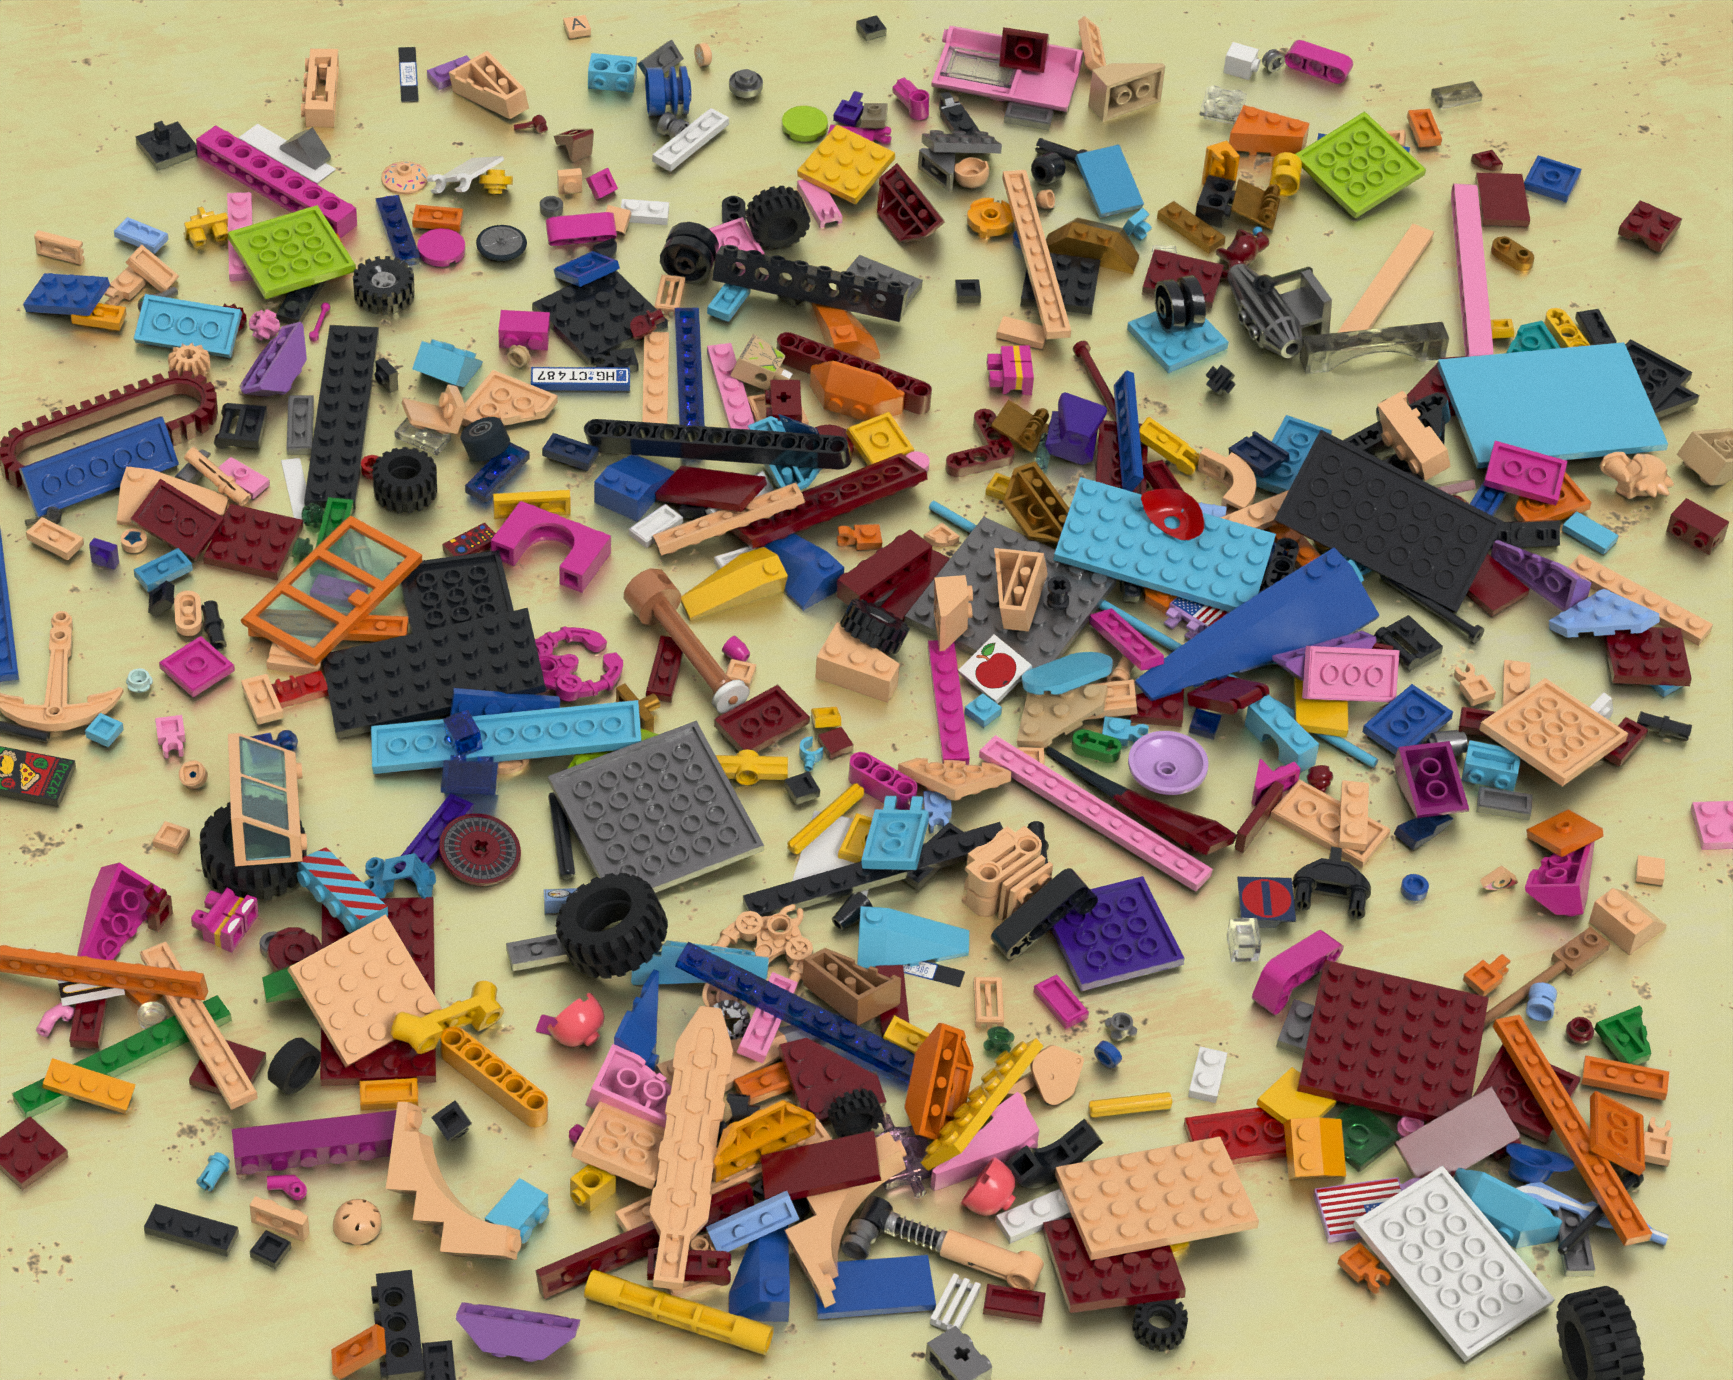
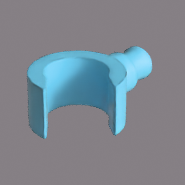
[799,736,823,771]

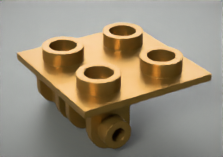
[1231,179,1281,230]
[991,399,1049,453]

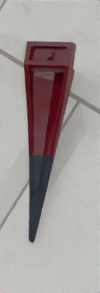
[1046,747,1237,856]

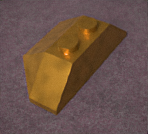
[1046,217,1139,274]
[1003,461,1069,543]

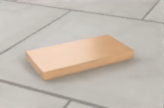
[1270,779,1391,868]

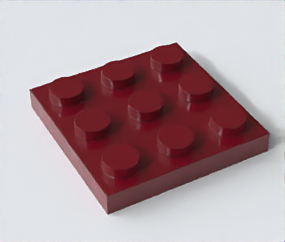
[203,504,303,580]
[1603,627,1692,686]
[1473,1044,1581,1144]

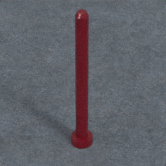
[1073,341,1116,421]

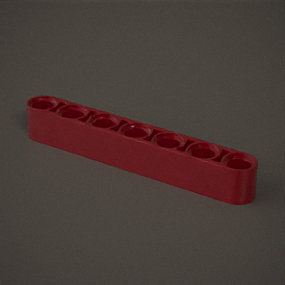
[776,332,932,414]

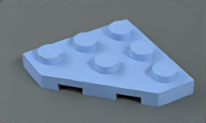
[1549,589,1660,638]

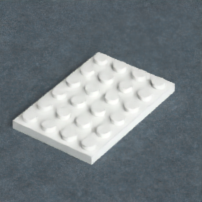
[1353,1165,1555,1362]

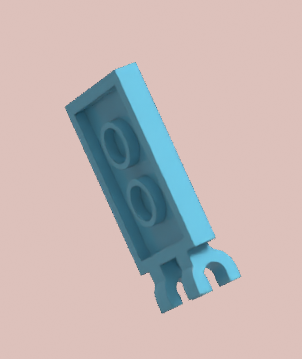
[861,796,929,870]

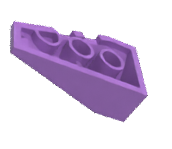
[1491,540,1592,611]

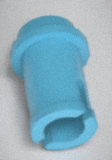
[196,1152,230,1191]

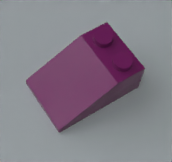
[1393,741,1469,818]

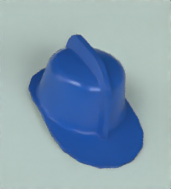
[1506,1143,1575,1184]

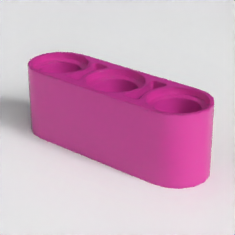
[1284,40,1353,84]
[545,212,617,246]
[848,752,917,810]

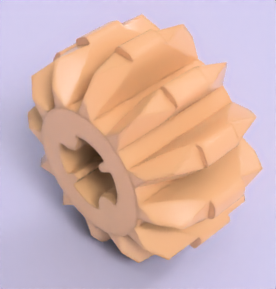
[168,342,211,378]

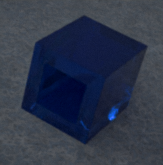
[443,710,483,758]

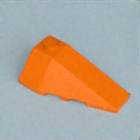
[812,303,880,360]

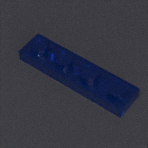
[375,195,421,266]

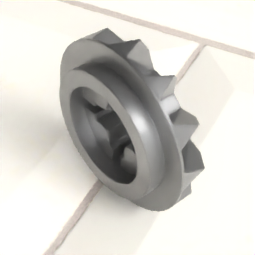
[712,1000,751,1040]

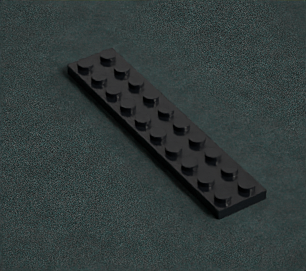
[304,325,379,510]

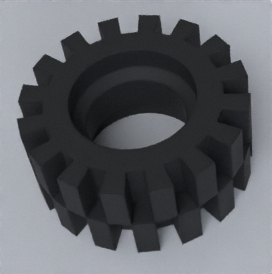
[828,1088,884,1138]
[1132,1299,1188,1352]

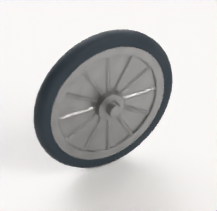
[476,225,527,261]

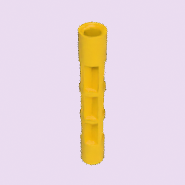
[584,1270,774,1356]

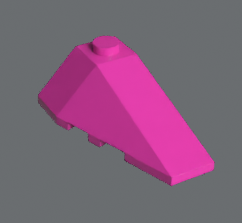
[1525,841,1595,917]
[77,862,162,960]

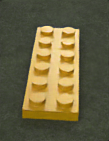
[920,1038,1043,1171]

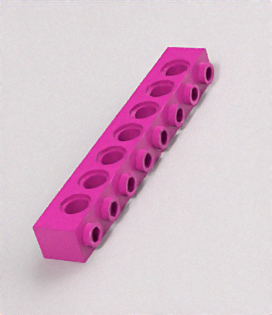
[196,125,357,238]

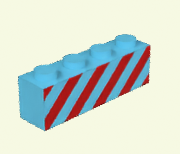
[297,847,388,933]

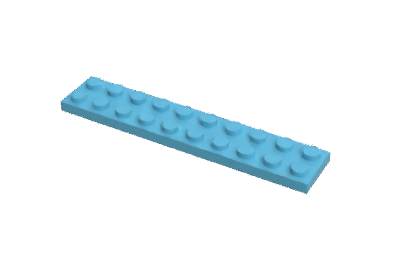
[371,700,642,774]

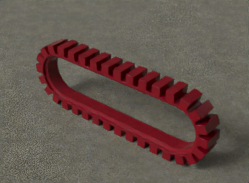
[0,370,218,491]

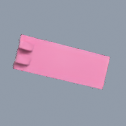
[797,179,843,228]

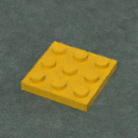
[797,125,895,205]

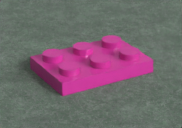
[1483,441,1567,506]

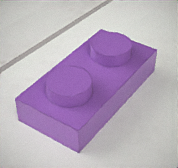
[427,55,471,90]

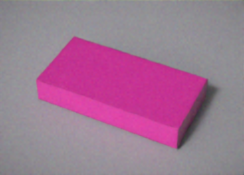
[1033,974,1089,1030]

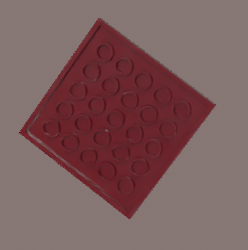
[1297,960,1489,1122]

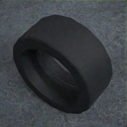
[267,1037,321,1094]

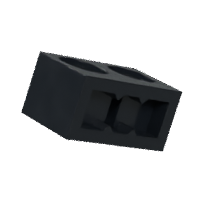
[1195,175,1235,228]

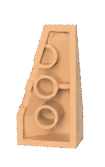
[117,467,229,527]

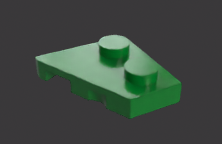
[1594,1005,1652,1065]

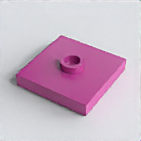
[159,636,235,697]

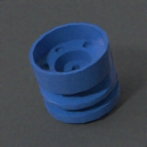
[645,66,692,116]

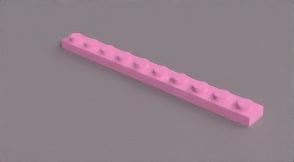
[979,735,1213,892]

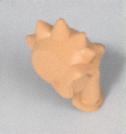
[1599,452,1674,499]

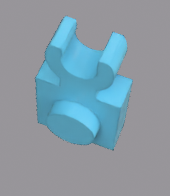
[1102,716,1149,746]

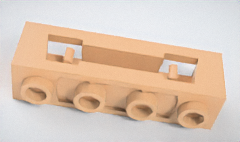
[301,48,339,127]

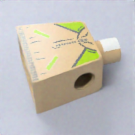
[730,334,793,390]

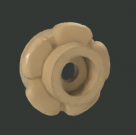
[507,345,531,368]

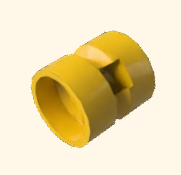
[1269,152,1302,197]

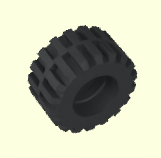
[745,185,811,250]
[373,447,437,513]

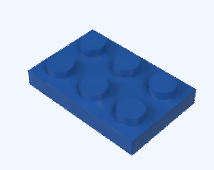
[23,273,110,316]
[1362,684,1453,755]

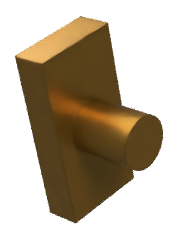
[616,683,660,733]

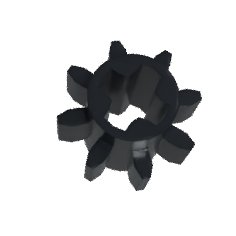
[1206,365,1236,395]

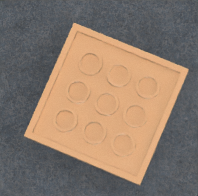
[1479,678,1628,786]
[287,915,442,1068]

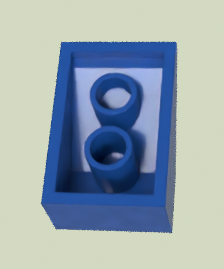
[594,455,674,522]

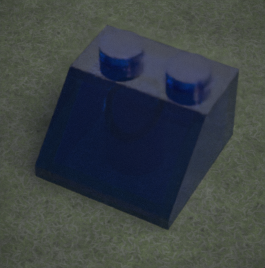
[441,755,500,795]

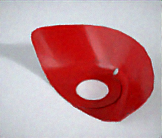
[1141,488,1204,540]

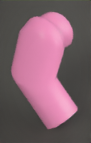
[36,1002,75,1037]

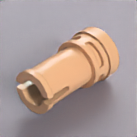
[1107,655,1135,682]

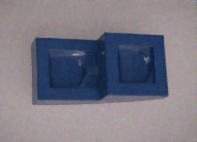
[1394,814,1454,850]

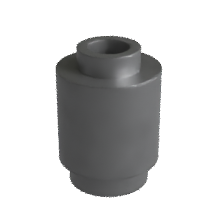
[1426,730,1468,757]

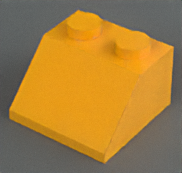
[1284,1117,1346,1180]

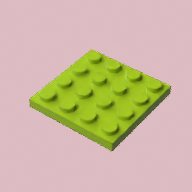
[1295,111,1426,219]
[228,205,356,299]

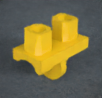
[183,206,228,248]

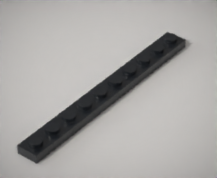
[743,822,1003,917]

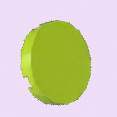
[782,106,828,142]

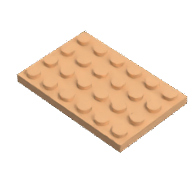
[1055,1137,1259,1260]

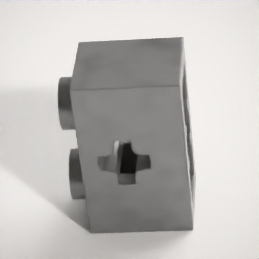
[925,1326,992,1380]

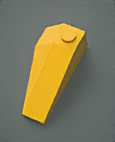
[681,547,788,621]

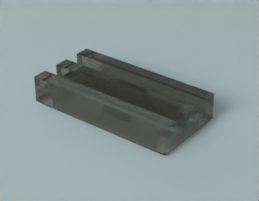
[1431,81,1483,109]

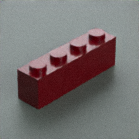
[837,529,932,606]

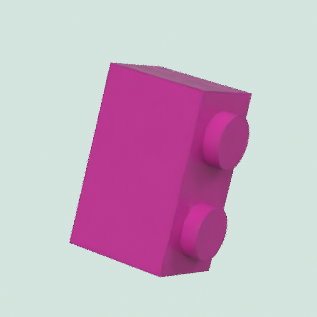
[498,310,550,350]

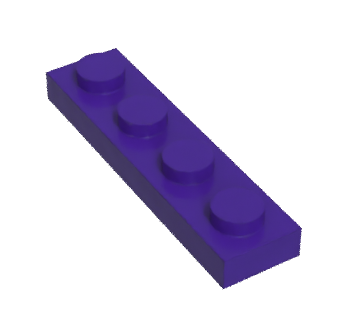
[394,793,474,883]

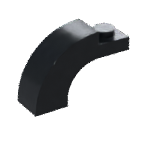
[1005,1119,1104,1188]

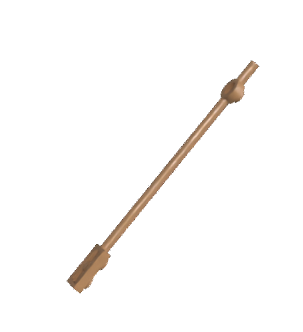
[1369,927,1610,1109]

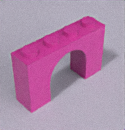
[491,501,611,593]

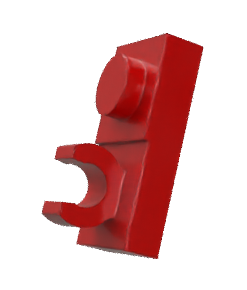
[271,670,329,708]

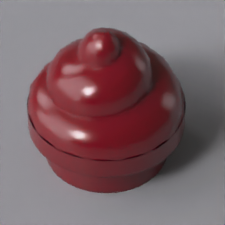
[1306,765,1334,793]

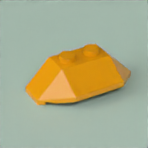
[713,1100,816,1183]

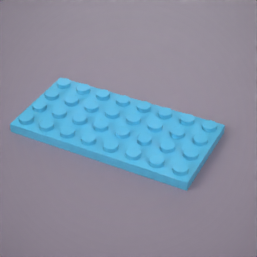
[1053,477,1276,612]

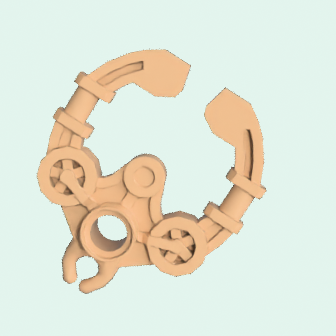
[711,904,813,1004]

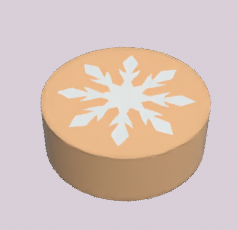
[694,43,712,67]

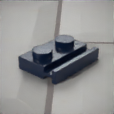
[1228,431,1290,478]

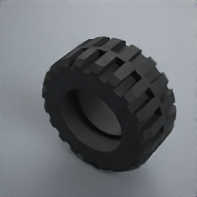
[199,797,307,901]
[555,873,668,979]
[1556,1286,1645,1380]

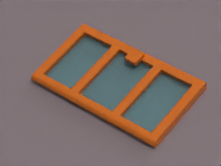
[241,516,423,666]

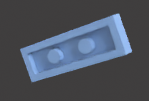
[706,1191,800,1252]

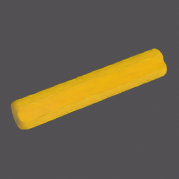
[1088,1092,1172,1117]

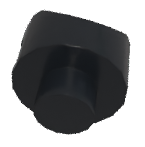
[725,1092,760,1126]

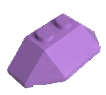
[239,322,307,396]
[1272,631,1376,681]
[456,1302,580,1362]

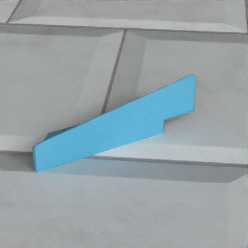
[631,940,769,985]

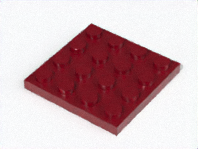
[1042,1218,1186,1313]

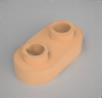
[174,591,202,636]

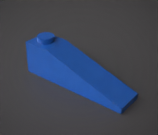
[764,533,844,611]
[614,970,659,1071]
[729,1225,790,1322]

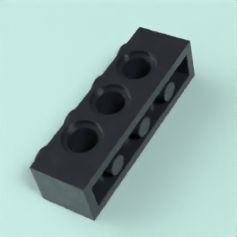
[371,1270,425,1380]

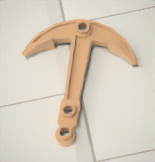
[0,611,124,731]

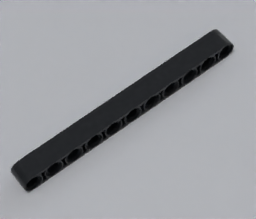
[584,419,852,470]

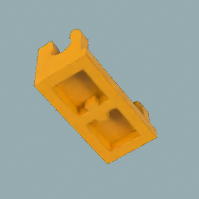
[1202,140,1240,191]

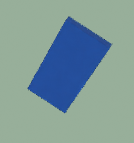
[813,1255,936,1319]

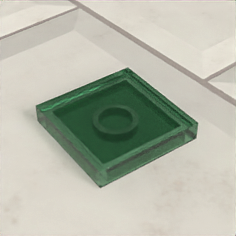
[1335,1104,1399,1172]

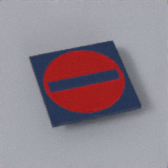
[1237,876,1296,928]

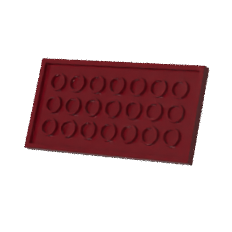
[320,897,436,1086]

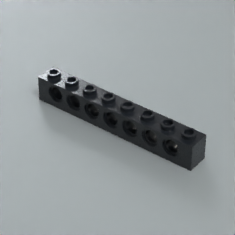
[712,245,909,322]

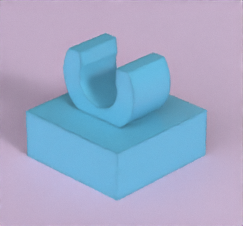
[1123,208,1152,241]

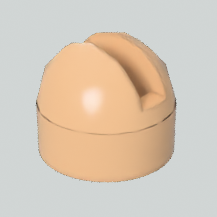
[1035,190,1055,209]

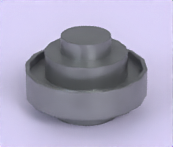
[729,69,763,98]

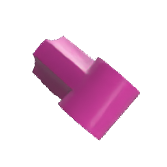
[892,77,929,120]

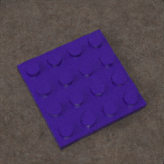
[1051,876,1185,991]

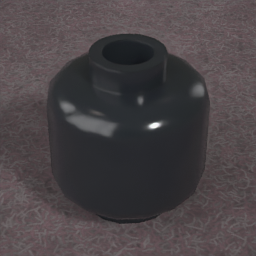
[1031,152,1066,185]

